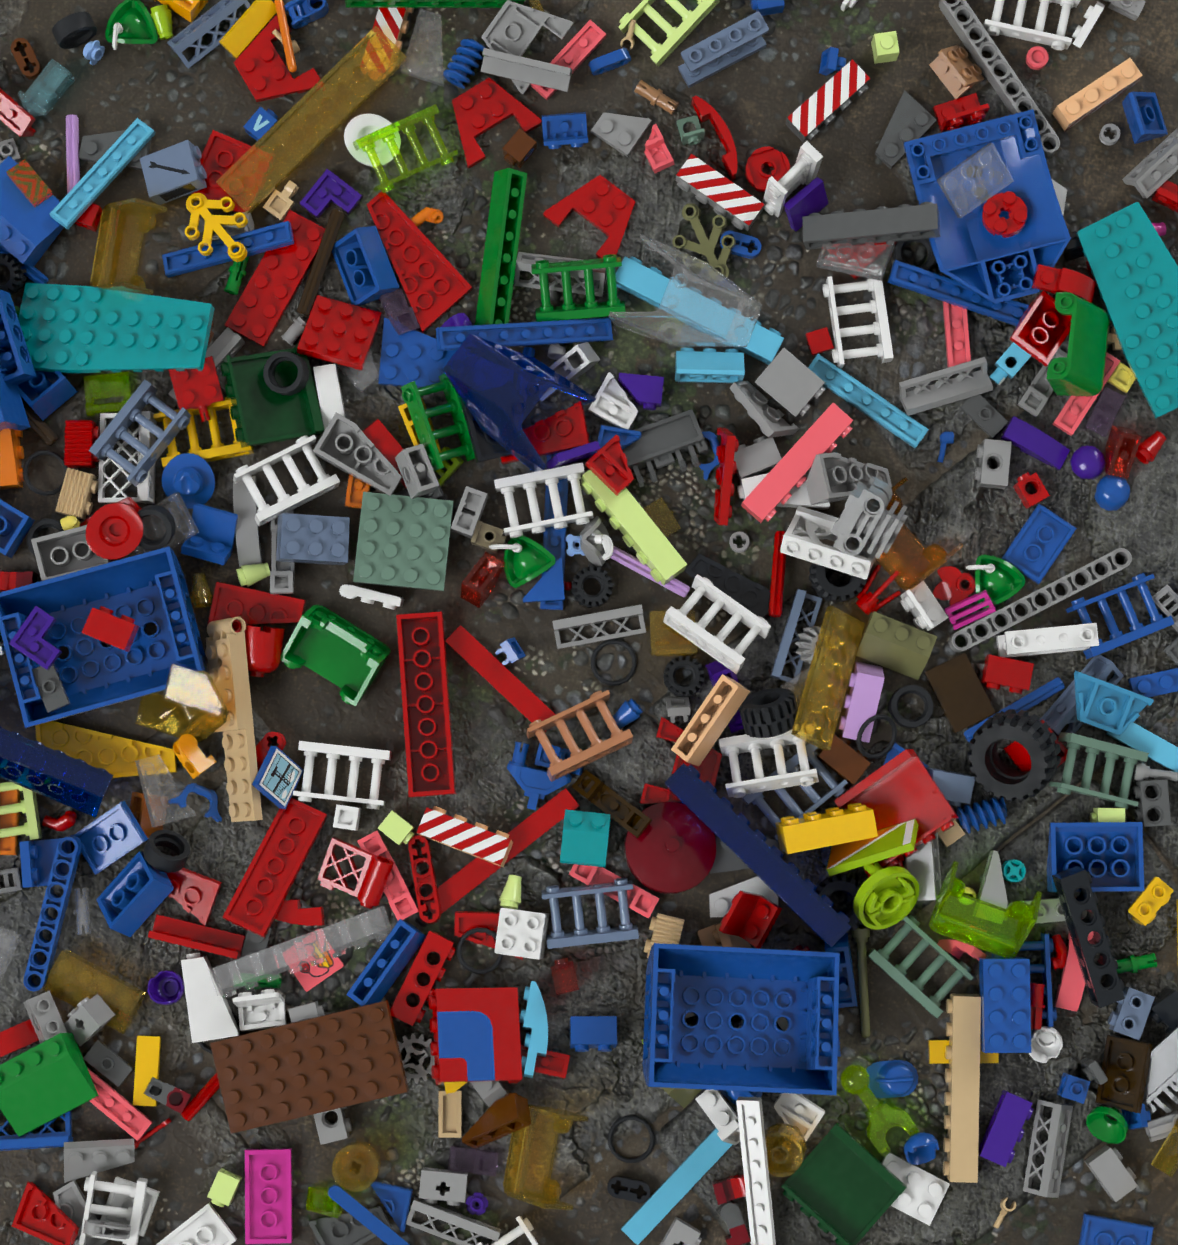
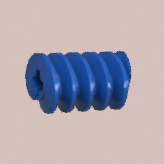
[443,39,485,89]
[957,797,1007,834]

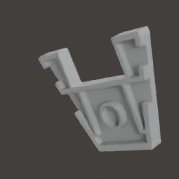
[482,0,574,95]

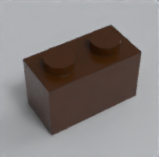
[817,735,871,785]

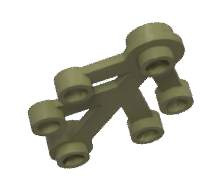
[672,203,736,284]

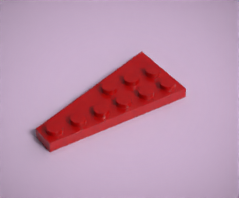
[366,190,473,333]

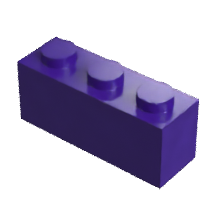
[978,1090,1033,1167]

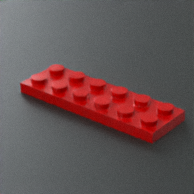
[225,210,325,348]
[223,798,328,938]

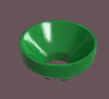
[1086,1107,1128,1144]

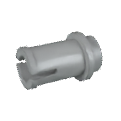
[281,317,306,346]

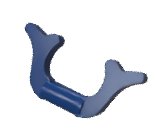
[699,431,720,481]
[168,783,222,822]

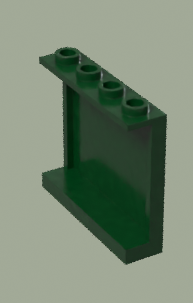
[220,344,324,448]
[781,1123,907,1245]

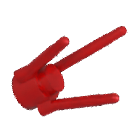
[855,565,901,615]

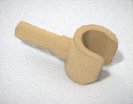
[620,19,636,50]
[272,29,300,54]
[993,1198,1016,1229]

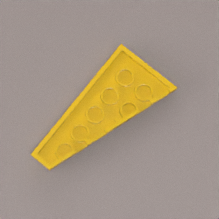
[35,721,177,785]

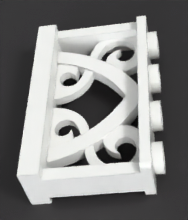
[780,506,880,579]

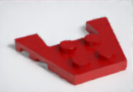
[233,15,324,102]
[452,77,542,168]
[543,175,635,259]
[640,717,722,804]

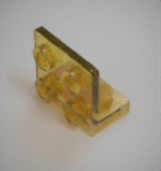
[650,610,697,657]

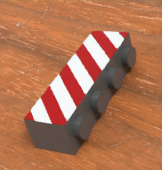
[785,59,871,143]

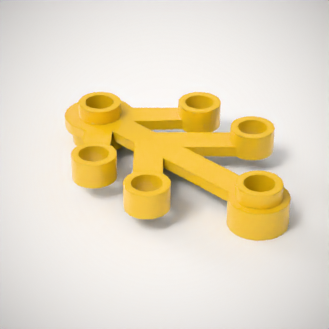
[185,193,248,262]

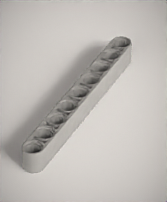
[939,0,1060,159]
[948,548,1132,653]

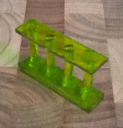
[353,104,458,193]

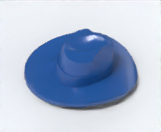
[162,453,215,509]

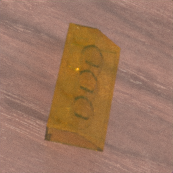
[44,949,147,1034]

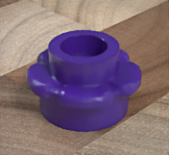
[466,1192,488,1216]

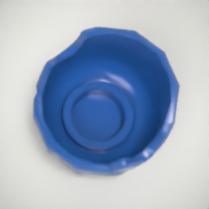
[1094,474,1130,511]
[904,1133,939,1165]

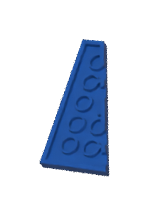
[378,317,514,392]

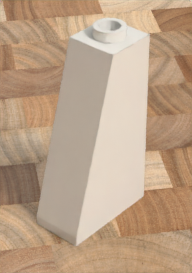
[737,469,830,510]
[181,953,240,1043]

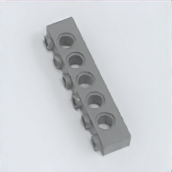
[288,1001,352,1145]

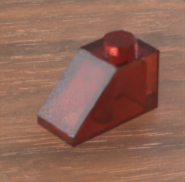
[1106,425,1142,479]
[461,552,505,608]
[550,958,579,995]

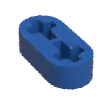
[588,48,631,75]
[719,231,761,259]

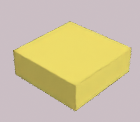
[1107,362,1136,393]

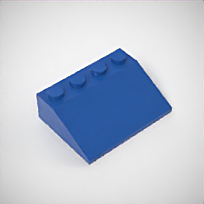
[0,156,64,266]
[1047,822,1144,892]

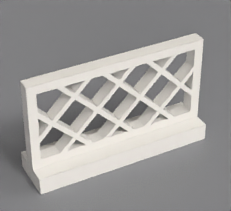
[98,411,157,504]

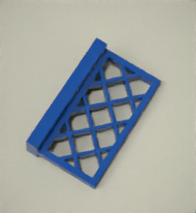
[0,1111,73,1151]

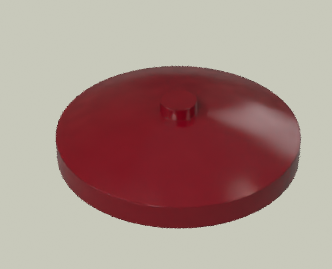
[625,802,716,894]

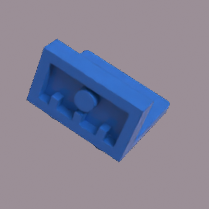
[181,503,238,565]
[19,838,72,888]

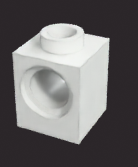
[333,804,361,831]

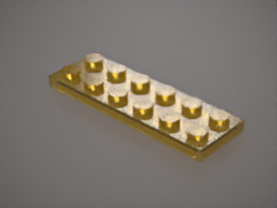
[791,606,865,750]

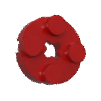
[745,146,790,192]
[982,191,1027,237]

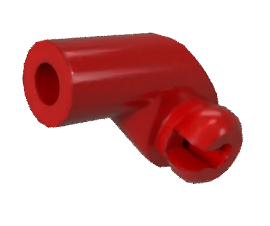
[42,810,77,832]
[1050,934,1068,970]

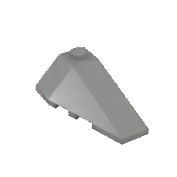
[313,412,402,496]
[806,452,893,505]

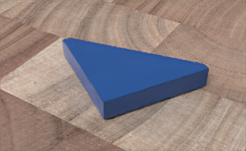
[597,425,642,451]
[523,558,565,603]
[370,1181,413,1232]

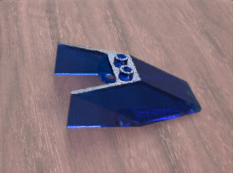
[442,334,597,472]

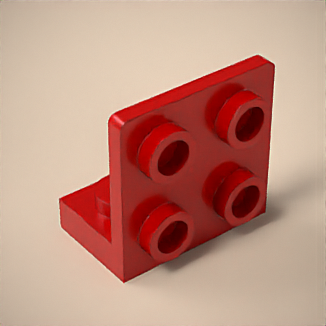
[933,93,990,133]
[719,891,782,949]

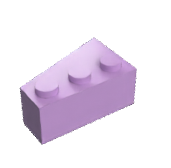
[839,662,885,743]

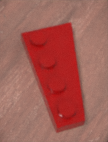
[501,401,590,464]
[714,427,739,525]
[207,582,306,626]

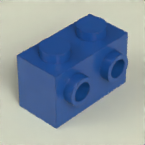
[569,1016,617,1052]

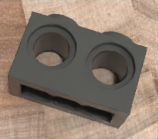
[1133,779,1171,827]

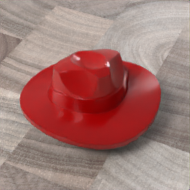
[86,503,144,560]

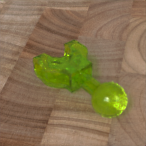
[840,1065,919,1157]

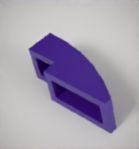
[1001,416,1070,470]

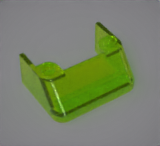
[929,861,1042,958]

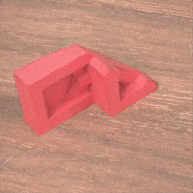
[645,124,674,174]
[937,939,987,961]

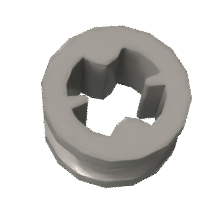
[1099,123,1120,146]
[729,531,750,553]

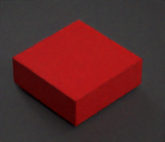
[805,327,834,356]

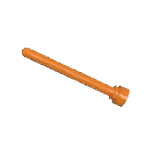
[274,0,297,72]

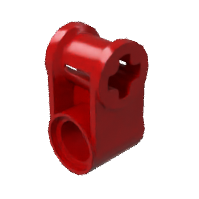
[256,732,286,771]

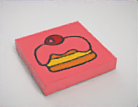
[281,928,345,992]

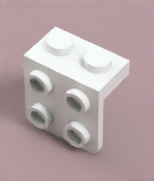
[232,989,287,1032]

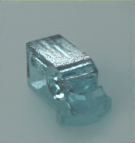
[18,59,75,116]

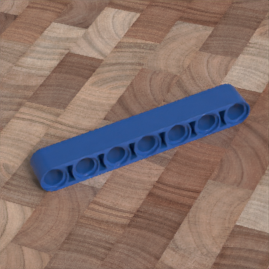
[23,835,82,991]

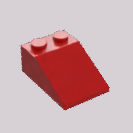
[1010,291,1072,366]

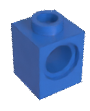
[1057,1072,1090,1104]

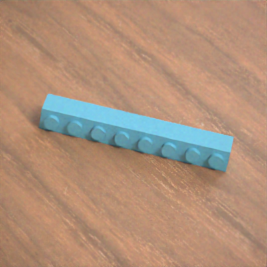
[616,256,784,365]

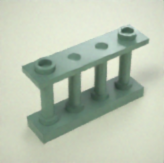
[1049,732,1149,809]
[866,915,974,1018]

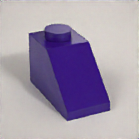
[618,373,664,410]

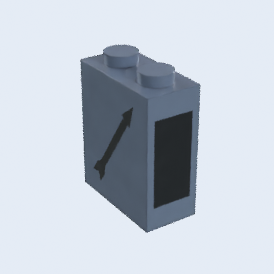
[140,140,207,206]

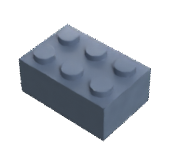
[276,513,350,565]

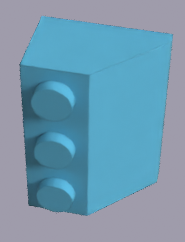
[675,348,745,383]

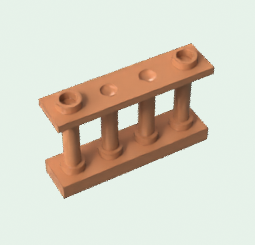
[526,690,633,782]

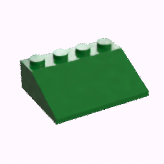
[0,1033,99,1137]

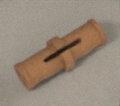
[634,80,679,115]

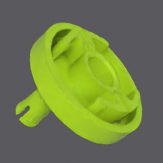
[853,862,919,930]

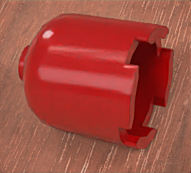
[244,625,285,677]

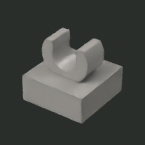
[666,697,691,723]

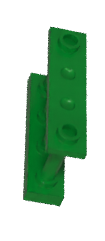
[531,254,626,322]
[401,369,475,471]

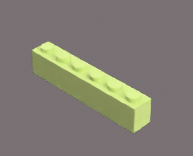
[581,470,687,586]

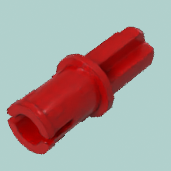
[1030,983,1045,1030]

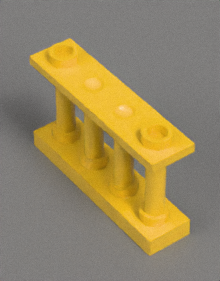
[153,397,254,468]

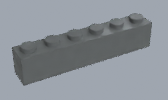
[802,202,940,250]

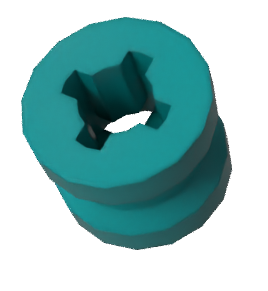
[1001,859,1026,882]

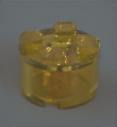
[765,1123,806,1177]
[332,1141,381,1192]

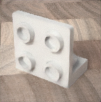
[900,580,949,632]
[494,908,549,960]

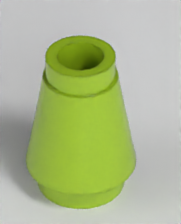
[150,5,173,40]

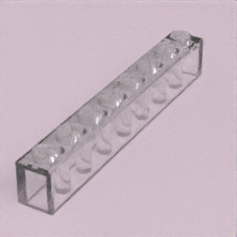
[209,906,392,999]

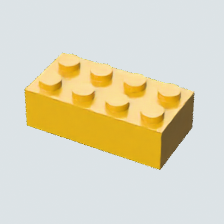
[775,803,878,854]

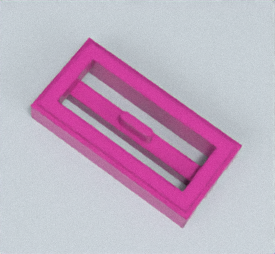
[945,590,996,630]

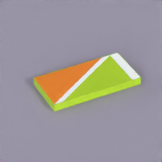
[826,819,919,876]

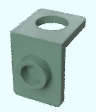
[676,115,705,145]

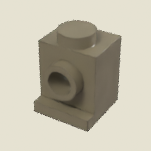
[471,520,507,553]

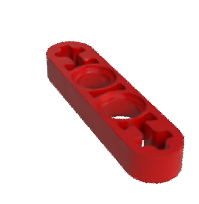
[408,835,441,924]

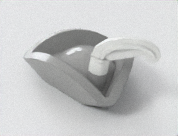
[580,516,613,567]

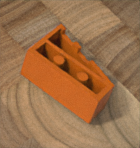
[0,428,24,490]

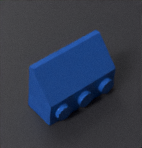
[332,226,399,306]
[96,851,174,937]

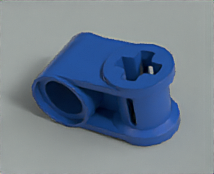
[284,0,329,29]

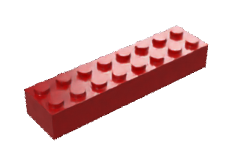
[396,611,456,798]

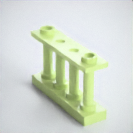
[619,0,720,67]
[0,748,42,840]

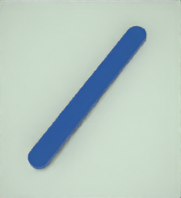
[328,1185,410,1245]

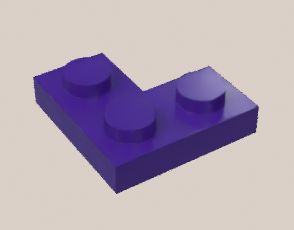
[300,169,363,218]
[9,606,62,670]

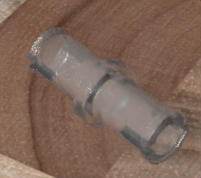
[73,888,92,935]

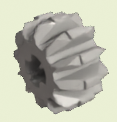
[795,626,834,665]

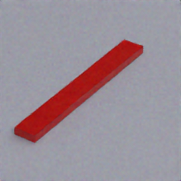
[423,788,579,914]

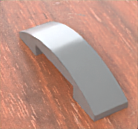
[1018,334,1070,417]
[233,476,262,567]
[270,509,295,594]

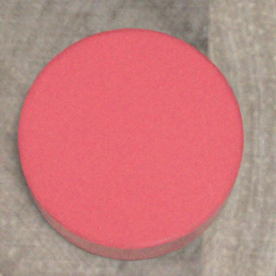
[1025,46,1049,70]

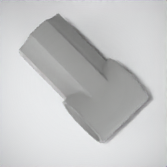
[1145,1110,1178,1142]

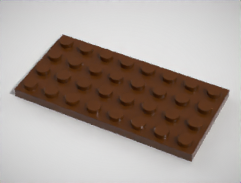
[210,1000,409,1134]

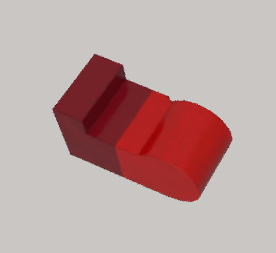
[0,571,38,592]
[712,1174,746,1205]

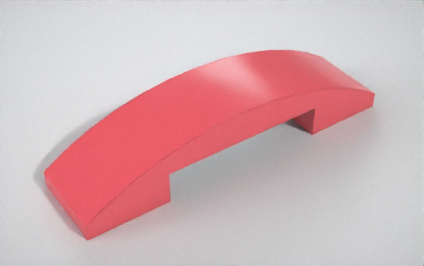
[357,830,419,921]
[568,864,659,919]
[1054,919,1094,1012]

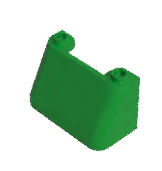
[1047,292,1110,396]
[280,605,391,707]

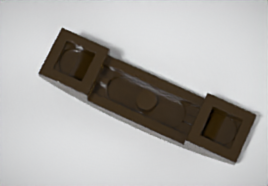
[572,769,652,838]

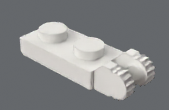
[339,584,404,610]

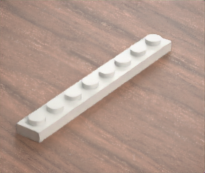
[736,1097,776,1245]

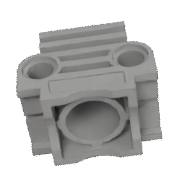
[830,476,908,559]

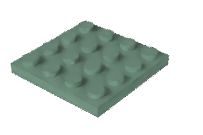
[353,492,454,591]

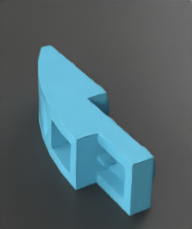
[519,981,548,1078]

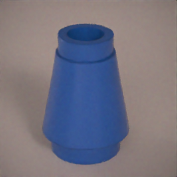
[613,698,643,729]

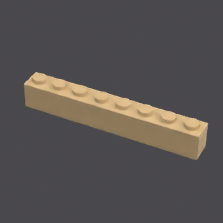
[943,993,981,1183]

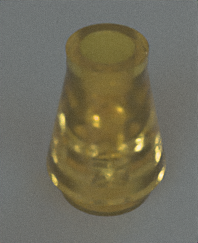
[191,573,213,608]

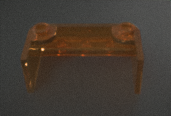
[876,477,964,590]

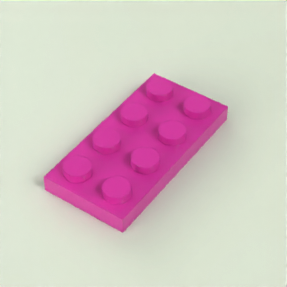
[245,1148,293,1244]

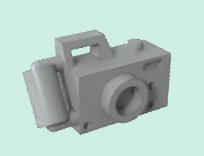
[1104,0,1146,21]

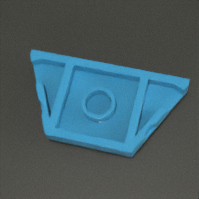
[1074,670,1154,736]

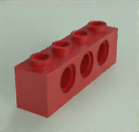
[390,930,456,1026]

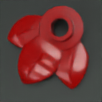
[932,566,976,608]

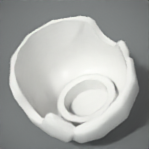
[1029,1026,1063,1063]

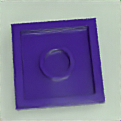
[784,177,829,232]
[546,441,601,469]

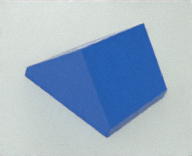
[1122,92,1168,144]

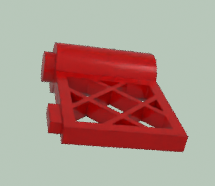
[317,837,394,909]

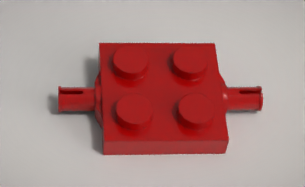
[168,356,224,422]

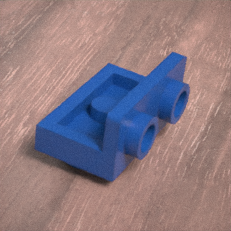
[541,112,588,149]

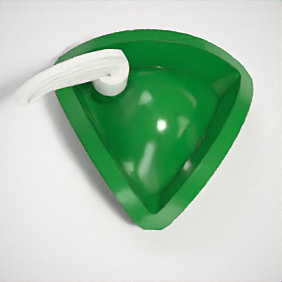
[105,0,158,50]
[489,536,555,588]
[966,555,1025,608]

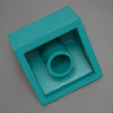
[560,810,611,867]

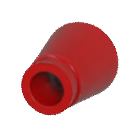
[1134,431,1166,464]

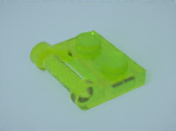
[83,372,132,416]

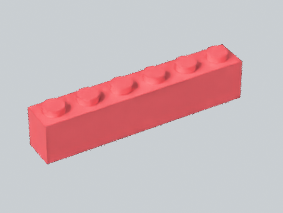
[741,403,853,523]

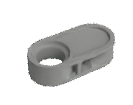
[83,1219,131,1239]

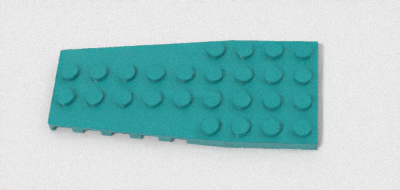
[1076,202,1178,418]
[18,283,215,373]

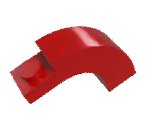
[1032,264,1096,303]

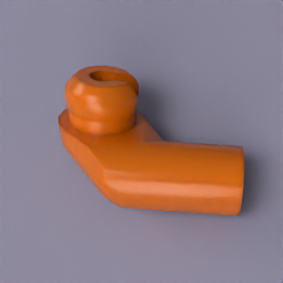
[410,207,444,227]

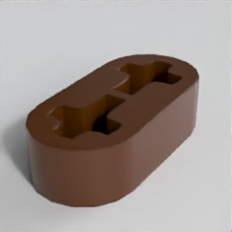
[11,38,42,80]

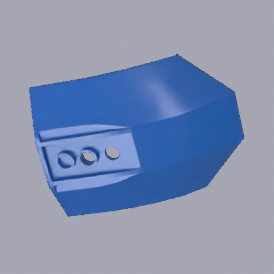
[903,109,1071,304]

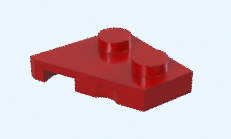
[585,434,634,496]

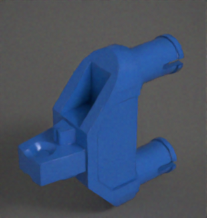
[507,741,572,810]

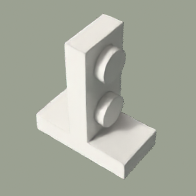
[695,1089,740,1145]

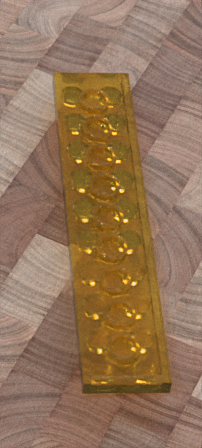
[216,26,408,214]

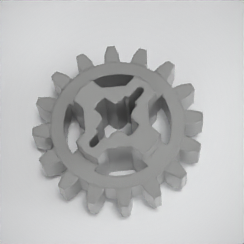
[397,1033,435,1084]

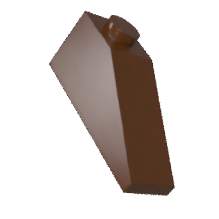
[461,1093,531,1149]

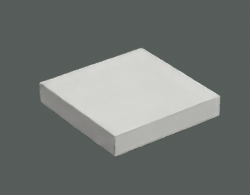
[100,1176,160,1237]

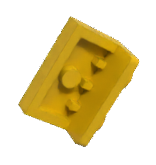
[1128,876,1174,926]

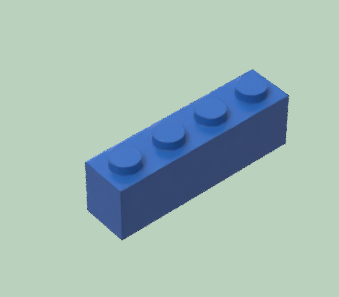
[346,919,426,1006]

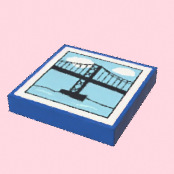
[252,746,304,809]

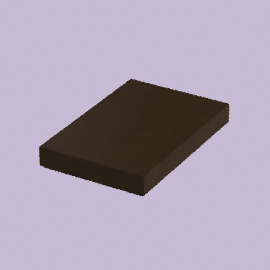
[924,653,995,733]
[1095,1035,1153,1113]

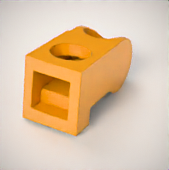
[173,734,217,779]

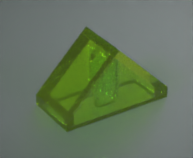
[306,1186,342,1218]

